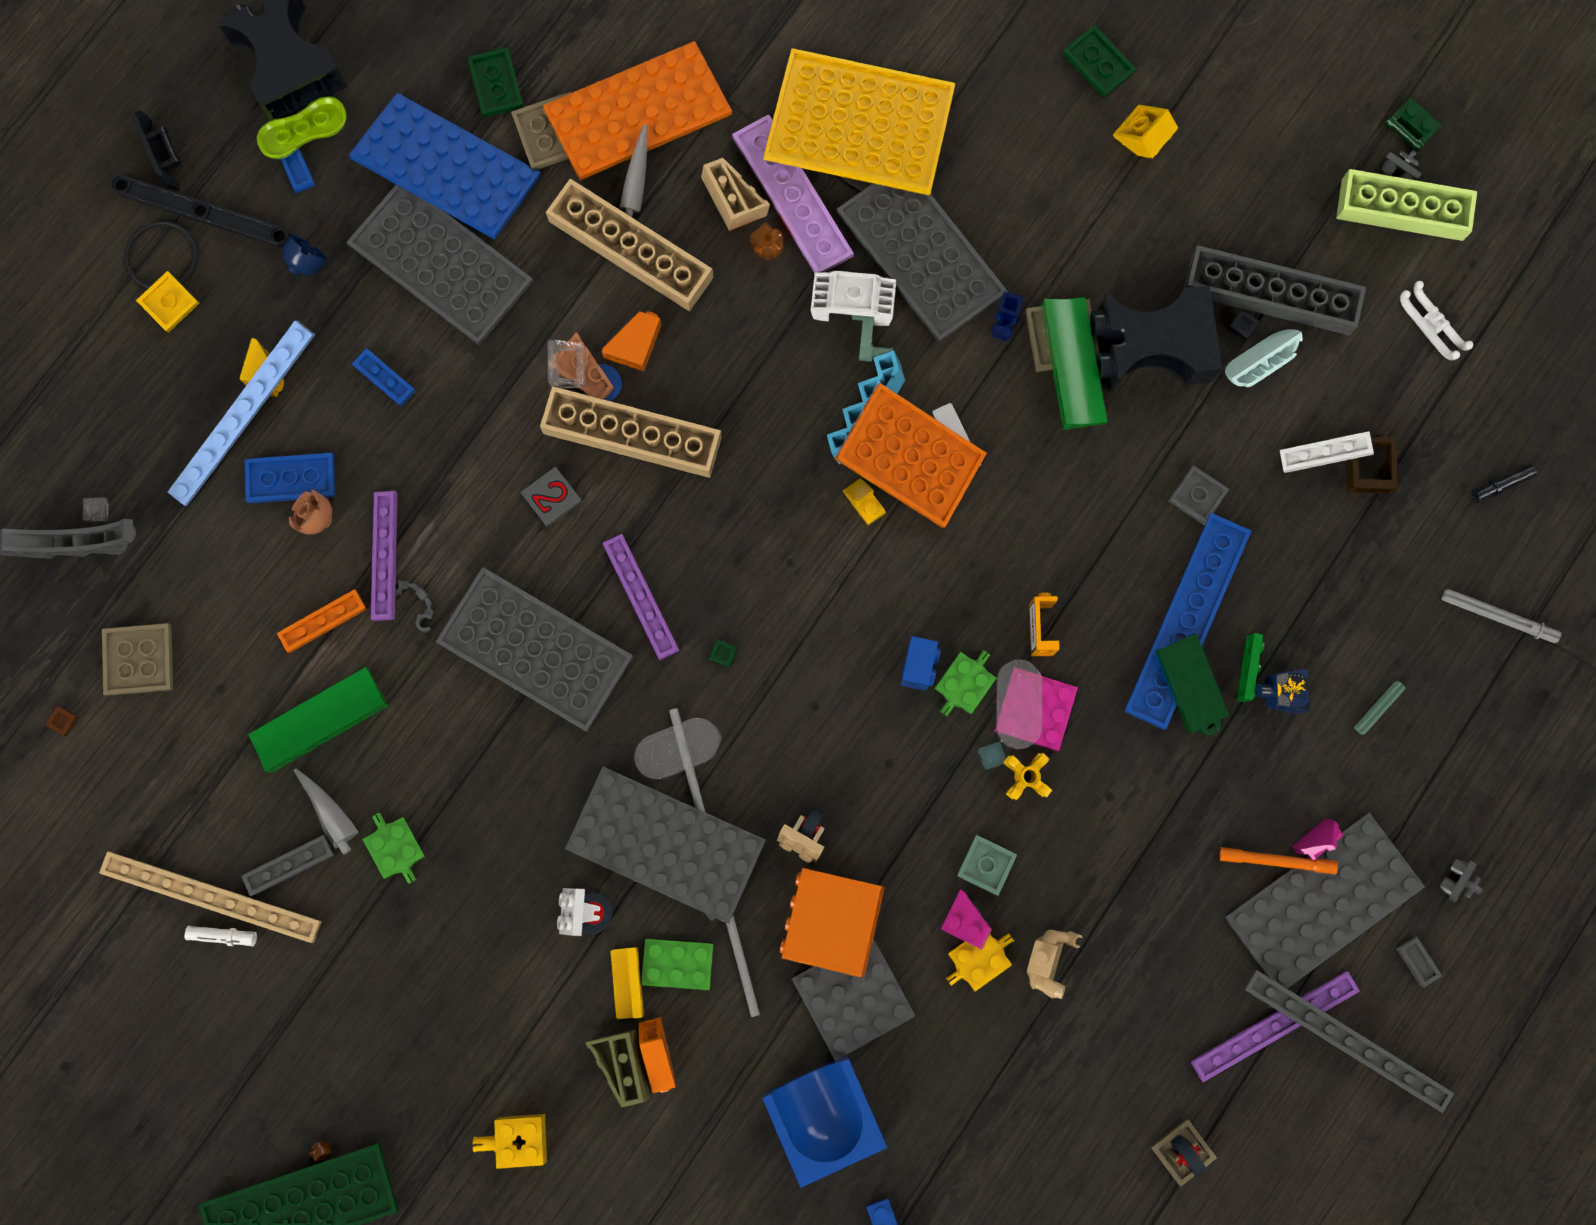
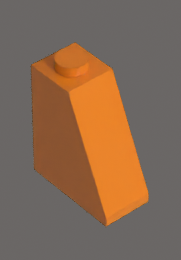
[602,311,661,371]
[639,1017,675,1093]

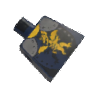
[1256,669,1310,714]

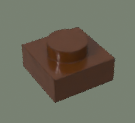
[45,706,79,737]

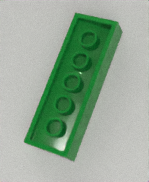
[1041,297,1107,430]
[248,667,389,773]

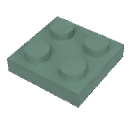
[957,835,1017,896]

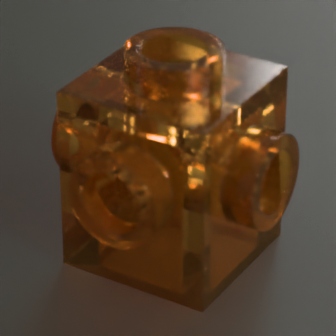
[750,222,783,261]

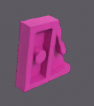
[941,890,992,950]

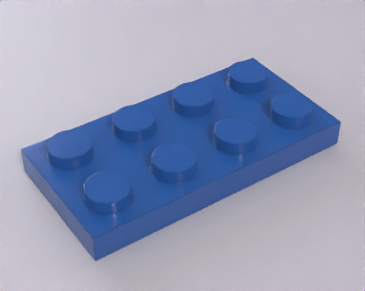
[245,453,335,503]

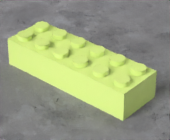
[1336,169,1477,241]

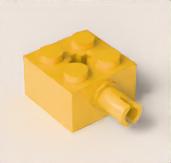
[473,1114,547,1169]

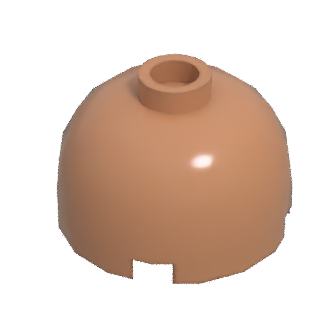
[289,490,332,534]

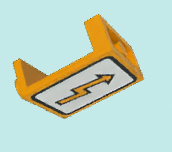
[1029,593,1059,656]

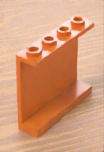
[780,868,885,978]

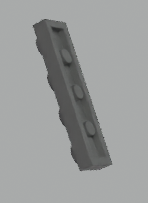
[241,835,335,896]

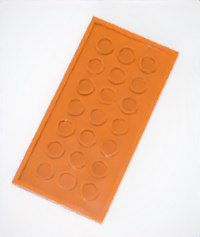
[543,41,732,180]

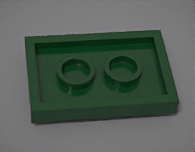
[1062,25,1137,98]
[467,47,524,118]

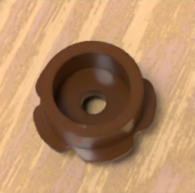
[309,1141,332,1162]

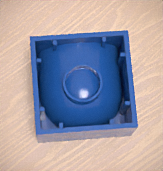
[762,1055,887,1188]

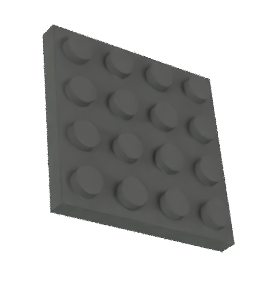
[792,938,915,1060]

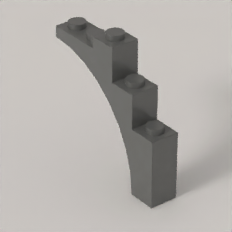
[0,519,136,559]

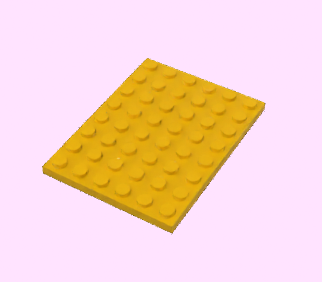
[764,48,955,195]

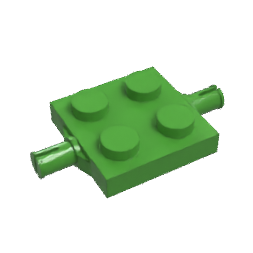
[934,650,996,717]
[362,813,425,884]

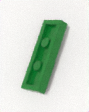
[1237,633,1264,702]

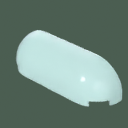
[1225,329,1302,387]

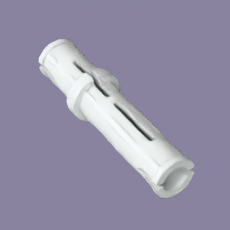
[185,925,257,947]

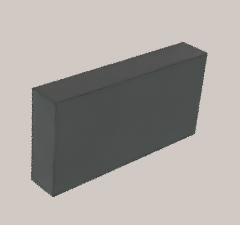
[1396,936,1442,988]

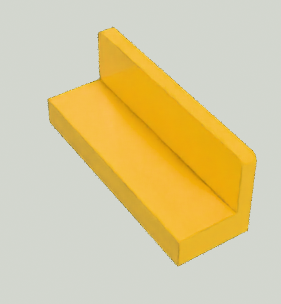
[611,947,644,1019]

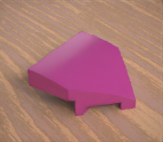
[1292,818,1344,860]

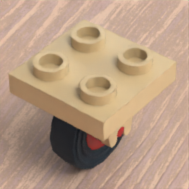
[777,807,825,863]

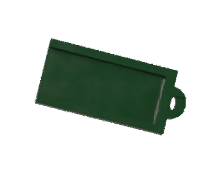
[1155,633,1229,735]

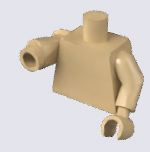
[1027,930,1082,999]

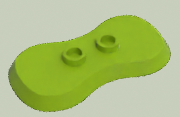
[257,97,346,159]

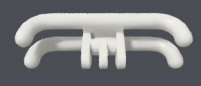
[1400,281,1473,360]

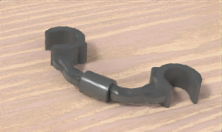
[395,580,433,633]

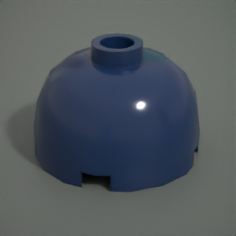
[282,234,327,275]

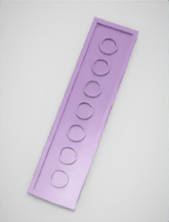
[732,114,854,273]

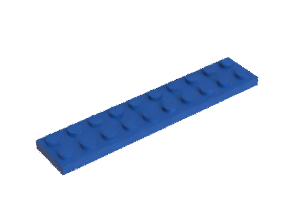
[1124,513,1251,730]

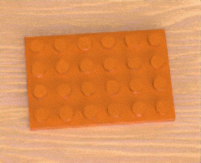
[834,383,987,528]

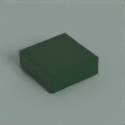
[709,639,738,668]

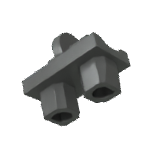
[1380,150,1422,181]
[1440,859,1483,903]

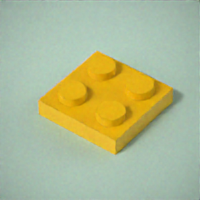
[136,271,200,333]

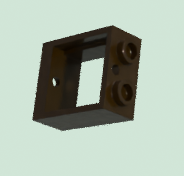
[1347,434,1398,494]

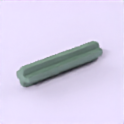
[1354,681,1405,735]

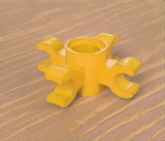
[1003,753,1052,800]

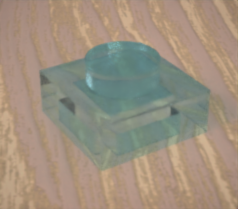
[978,742,1006,770]

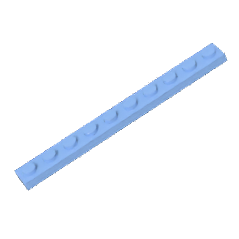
[168,321,315,506]

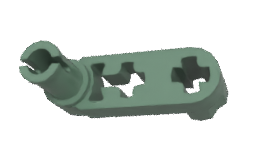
[852,315,893,362]

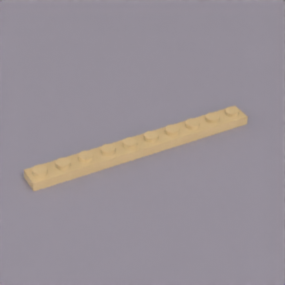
[99,852,322,943]

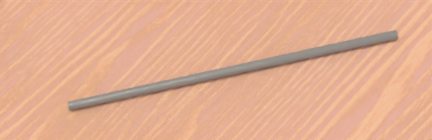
[669,708,760,1017]

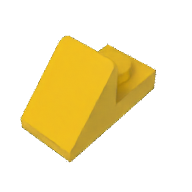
[843,478,886,526]

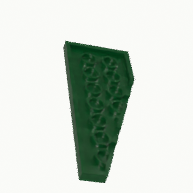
[198,1143,399,1225]

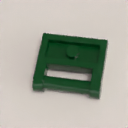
[1384,98,1442,152]

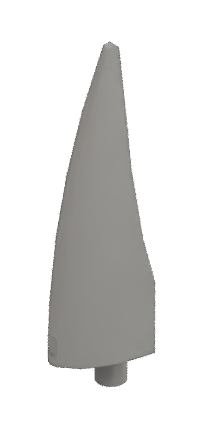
[619,124,647,217]
[294,769,359,855]

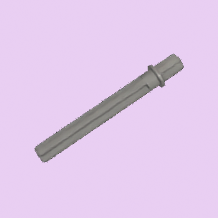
[1442,589,1561,643]

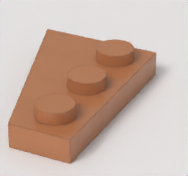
[549,332,614,400]

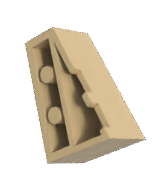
[701,158,770,231]

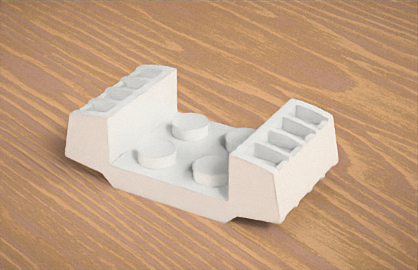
[811,271,896,326]

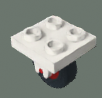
[557,888,612,936]

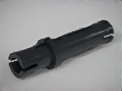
[1471,464,1537,503]

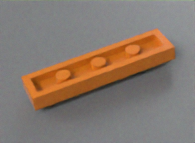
[277,589,367,653]

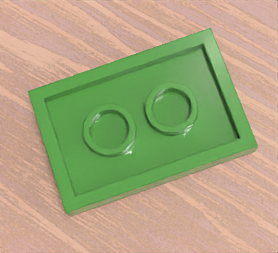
[641,939,714,990]

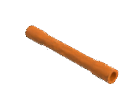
[1220,847,1338,875]

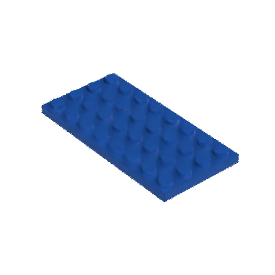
[349,93,541,240]

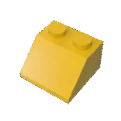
[1113,105,1178,159]
[239,338,284,397]

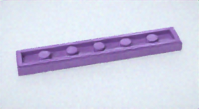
[371,490,397,621]
[602,534,679,660]

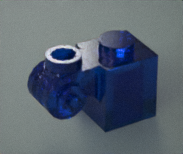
[992,291,1025,342]

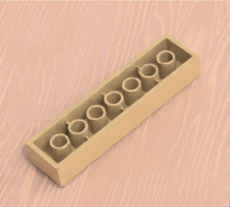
[546,179,714,312]
[540,386,722,478]

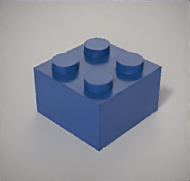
[900,636,941,691]

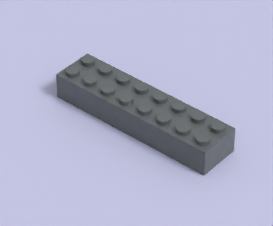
[1184,245,1366,335]

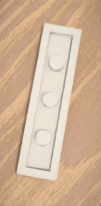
[1280,431,1374,473]

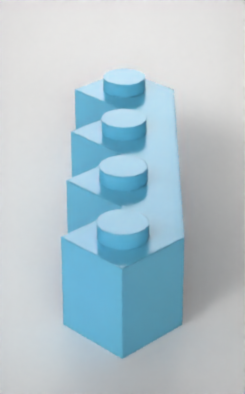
[827,350,905,464]

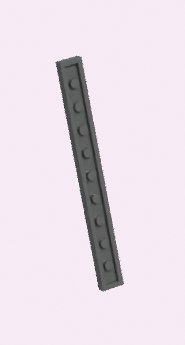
[1243,969,1454,1113]

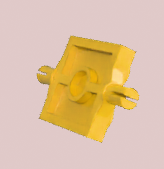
[946,933,1014,992]

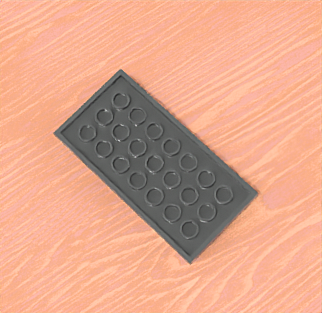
[836,183,1008,343]
[346,185,533,346]
[436,567,634,732]
[565,767,766,924]
[1224,813,1425,989]

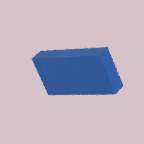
[281,148,315,193]

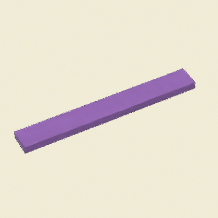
[1190,971,1360,1082]

